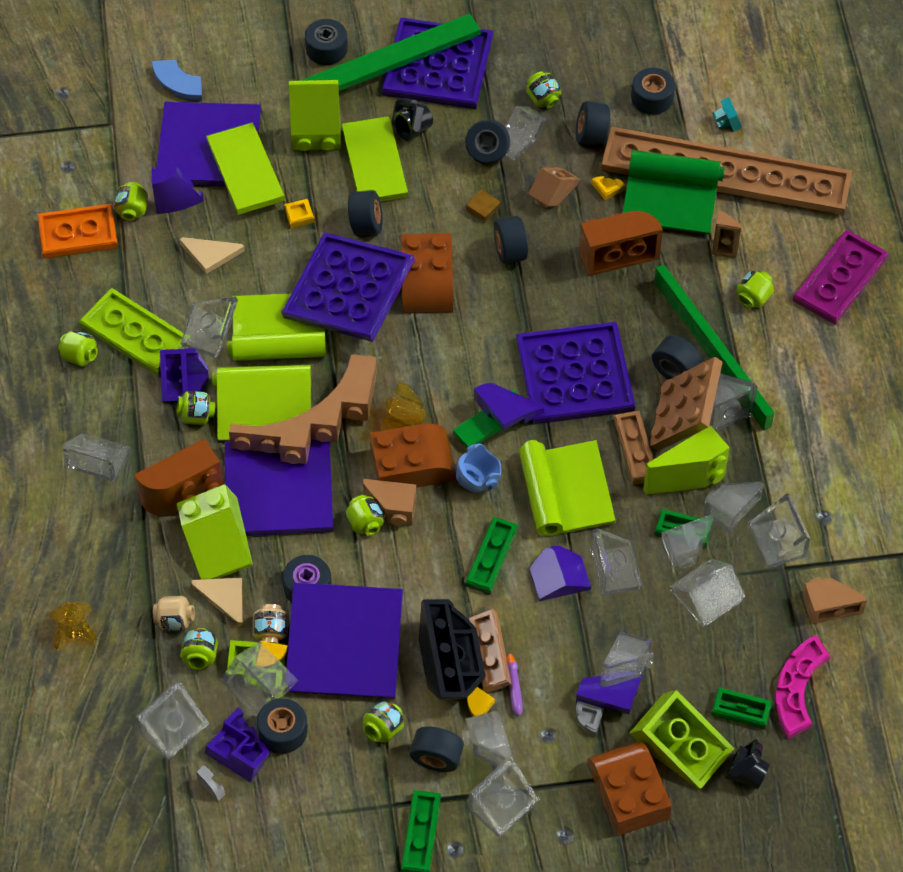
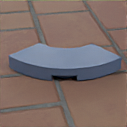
[152,60,202,101]

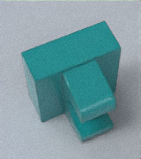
[713,97,742,132]

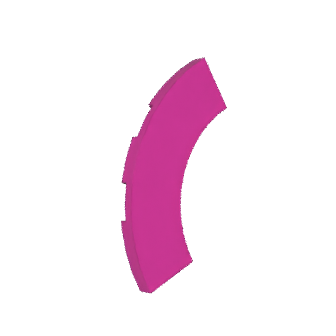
[776,635,830,739]

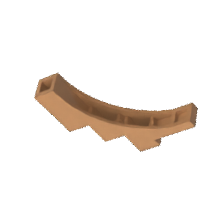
[229,354,377,464]

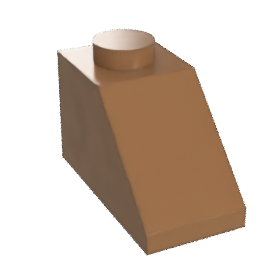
[528,167,581,208]
[363,479,417,526]
[802,578,867,624]

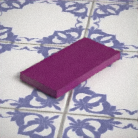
[793,229,889,325]

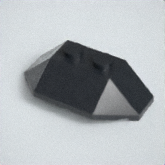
[418,599,486,700]

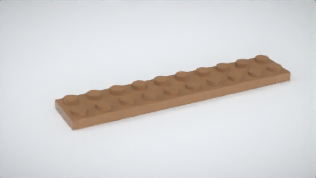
[601,127,852,215]

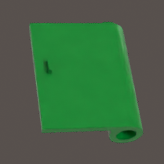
[623,150,725,235]

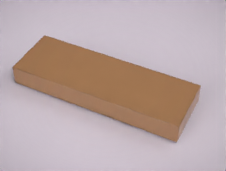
[614,411,654,485]
[469,609,512,693]

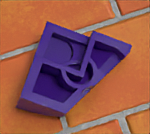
[152,167,204,214]
[474,383,544,430]
[576,670,643,715]
[205,708,270,782]

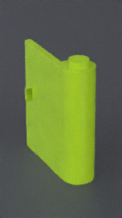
[227,294,326,361]
[212,365,312,441]
[519,440,616,537]

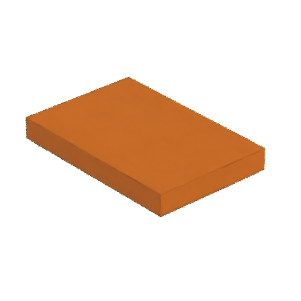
[38,203,118,259]

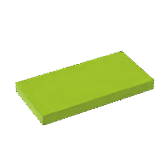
[342,116,408,202]
[206,122,285,215]
[79,288,191,376]

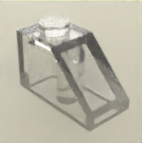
[505,106,547,161]
[704,481,764,533]
[661,514,714,568]
[600,631,654,687]
[462,710,514,772]

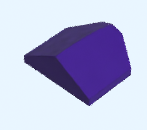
[160,348,209,402]
[529,546,591,601]

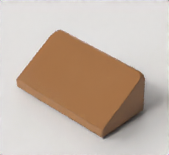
[712,210,742,257]

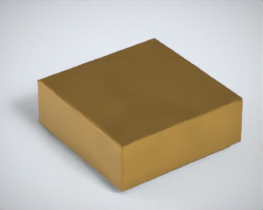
[466,189,501,222]

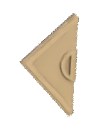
[180,237,245,274]
[192,578,243,627]

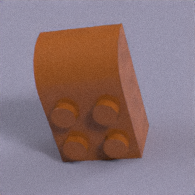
[579,211,663,276]
[401,233,453,313]
[370,424,457,487]
[134,438,223,516]
[587,741,672,836]

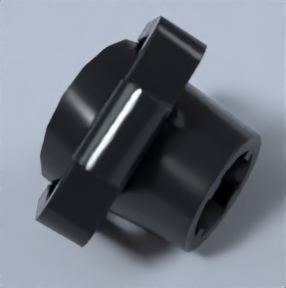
[392,98,433,141]
[725,739,770,789]

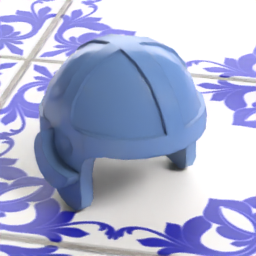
[456,444,501,493]

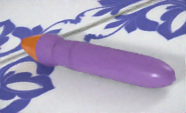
[506,654,523,716]

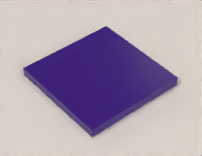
[382,17,493,109]
[157,102,261,186]
[281,232,415,342]
[516,322,636,424]
[225,440,334,536]
[285,582,403,699]

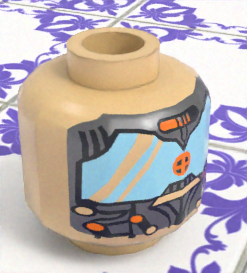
[153,596,195,632]
[253,604,289,644]

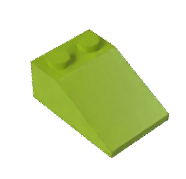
[289,80,341,151]
[643,425,730,495]
[177,484,253,580]
[629,690,735,790]

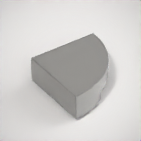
[576,701,604,737]
[196,766,225,801]

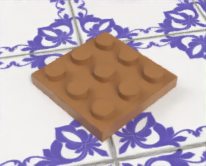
[650,357,722,451]

